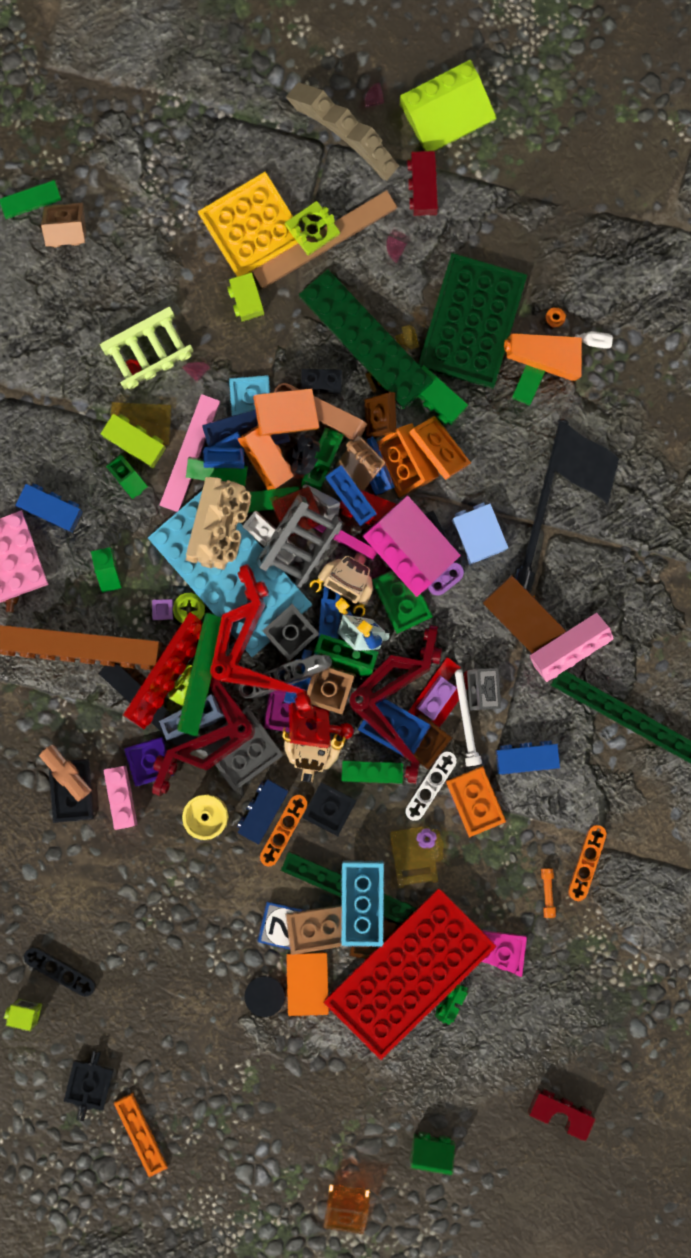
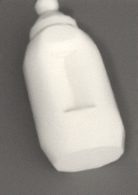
[575,331,613,348]

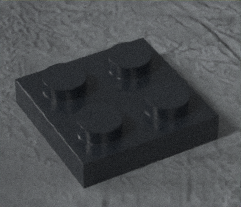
[302,782,357,836]

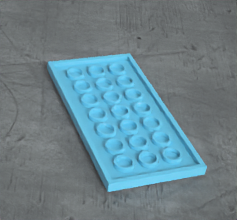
[148,491,312,658]

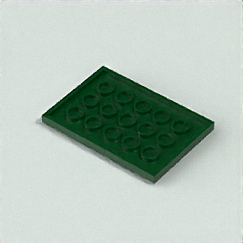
[418,253,527,389]

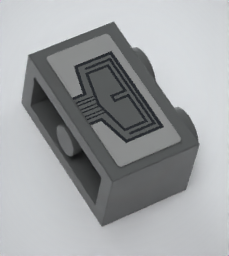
[467,668,502,711]

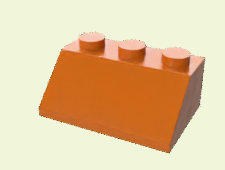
[377,423,440,498]

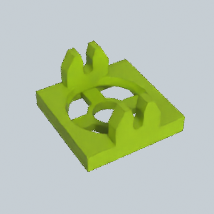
[285,201,340,256]

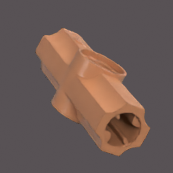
[39,744,92,802]

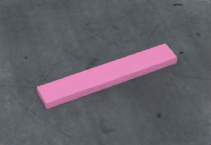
[160,394,220,512]

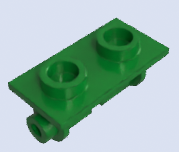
[435,984,468,1025]

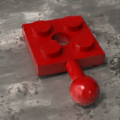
[289,703,354,748]

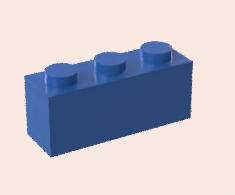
[16,483,83,533]
[495,740,560,775]

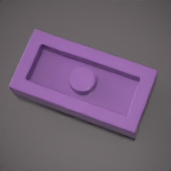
[416,675,457,720]

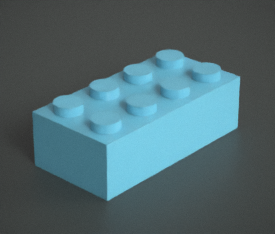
[342,861,383,946]

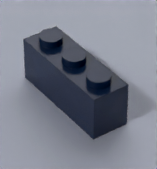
[237,779,289,845]

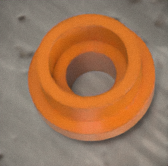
[546,307,566,328]

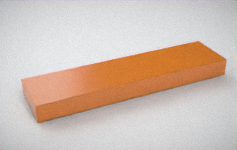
[114,1093,168,1177]

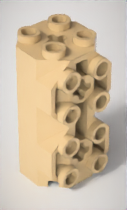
[186,477,251,570]

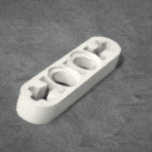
[405,752,456,821]

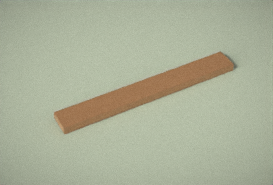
[252,191,397,289]

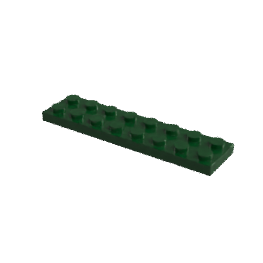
[298,269,433,409]

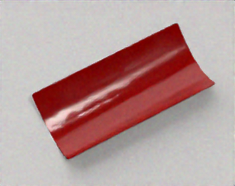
[408,657,468,728]

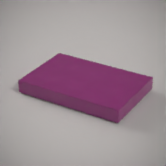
[264,690,314,732]

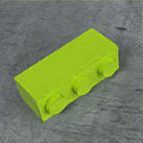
[100,414,166,468]

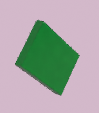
[372,570,433,634]

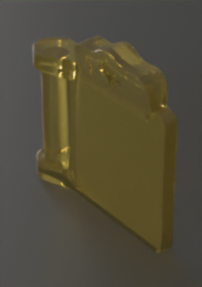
[390,826,444,888]

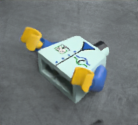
[335,597,389,650]

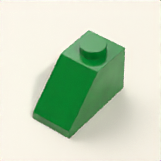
[106,454,148,499]
[91,547,122,593]

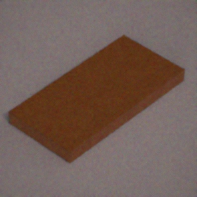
[482,574,567,654]

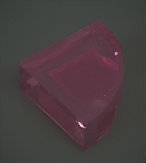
[365,82,384,108]
[386,236,406,263]
[182,362,210,382]

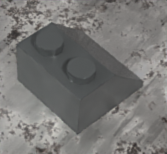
[262,604,319,661]

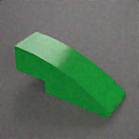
[301,428,344,491]

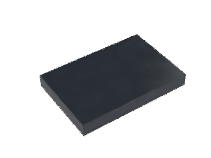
[49,759,94,823]

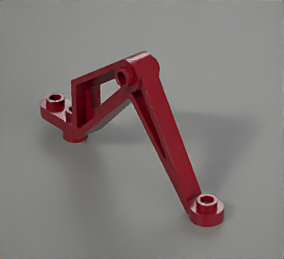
[349,624,442,784]
[152,677,255,796]

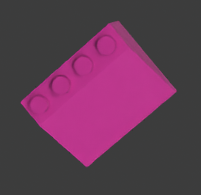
[362,495,461,597]

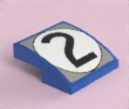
[258,902,304,949]

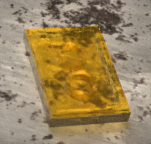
[109,402,172,445]

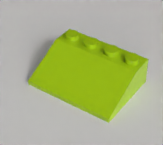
[400,60,496,151]

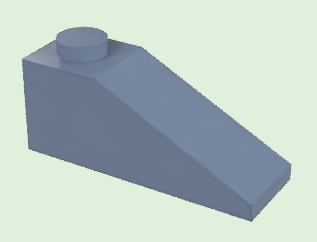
[159,695,225,740]

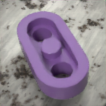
[428,563,464,596]

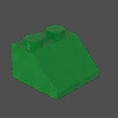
[410,1132,455,1175]

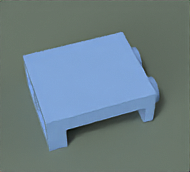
[452,503,508,565]

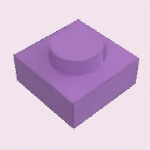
[152,599,173,620]

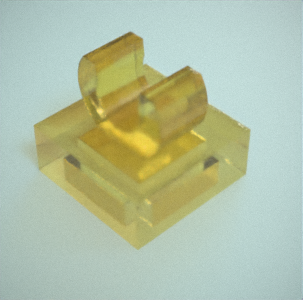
[395,325,419,349]

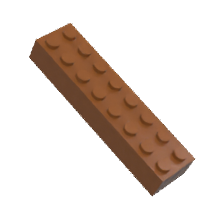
[0,625,163,670]

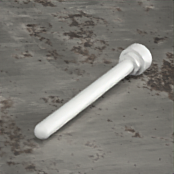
[455,670,482,766]

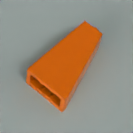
[504,334,582,381]

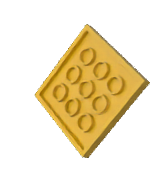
[198,172,302,277]

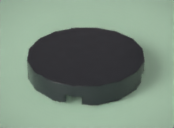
[244,975,285,1017]

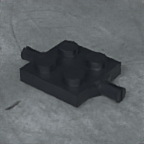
[63,1050,114,1121]

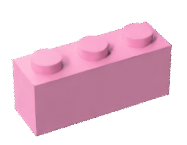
[104,766,138,830]

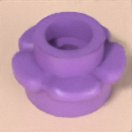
[417,828,437,848]

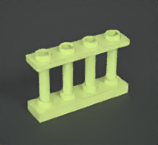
[100,306,194,390]

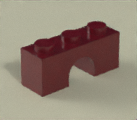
[527,1089,596,1142]

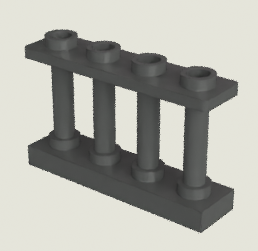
[257,494,342,588]

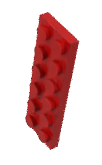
[123,612,203,729]

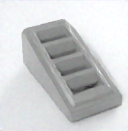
[302,484,340,520]

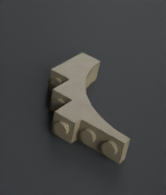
[286,82,399,181]

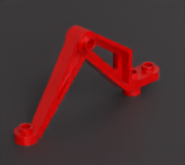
[210,564,313,712]

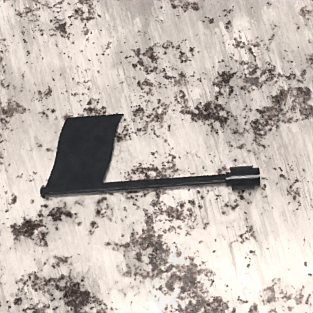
[514,418,619,592]

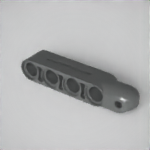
[239,655,332,698]

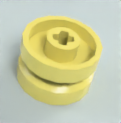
[182,794,229,840]

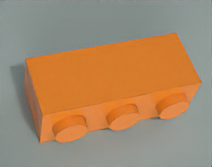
[238,426,294,490]

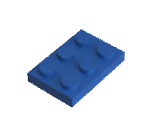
[358,699,431,756]

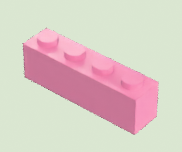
[530,613,614,682]

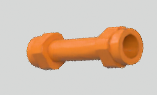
[541,868,556,918]

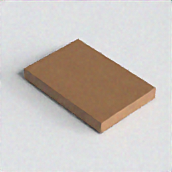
[285,904,342,955]

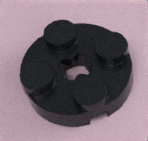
[287,434,320,475]

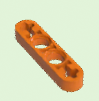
[260,795,308,866]
[568,825,607,901]

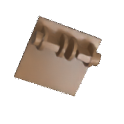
[335,435,386,491]

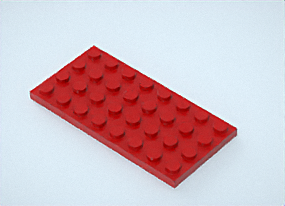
[323,888,497,1060]

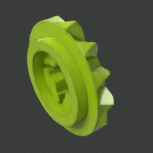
[173,593,205,623]

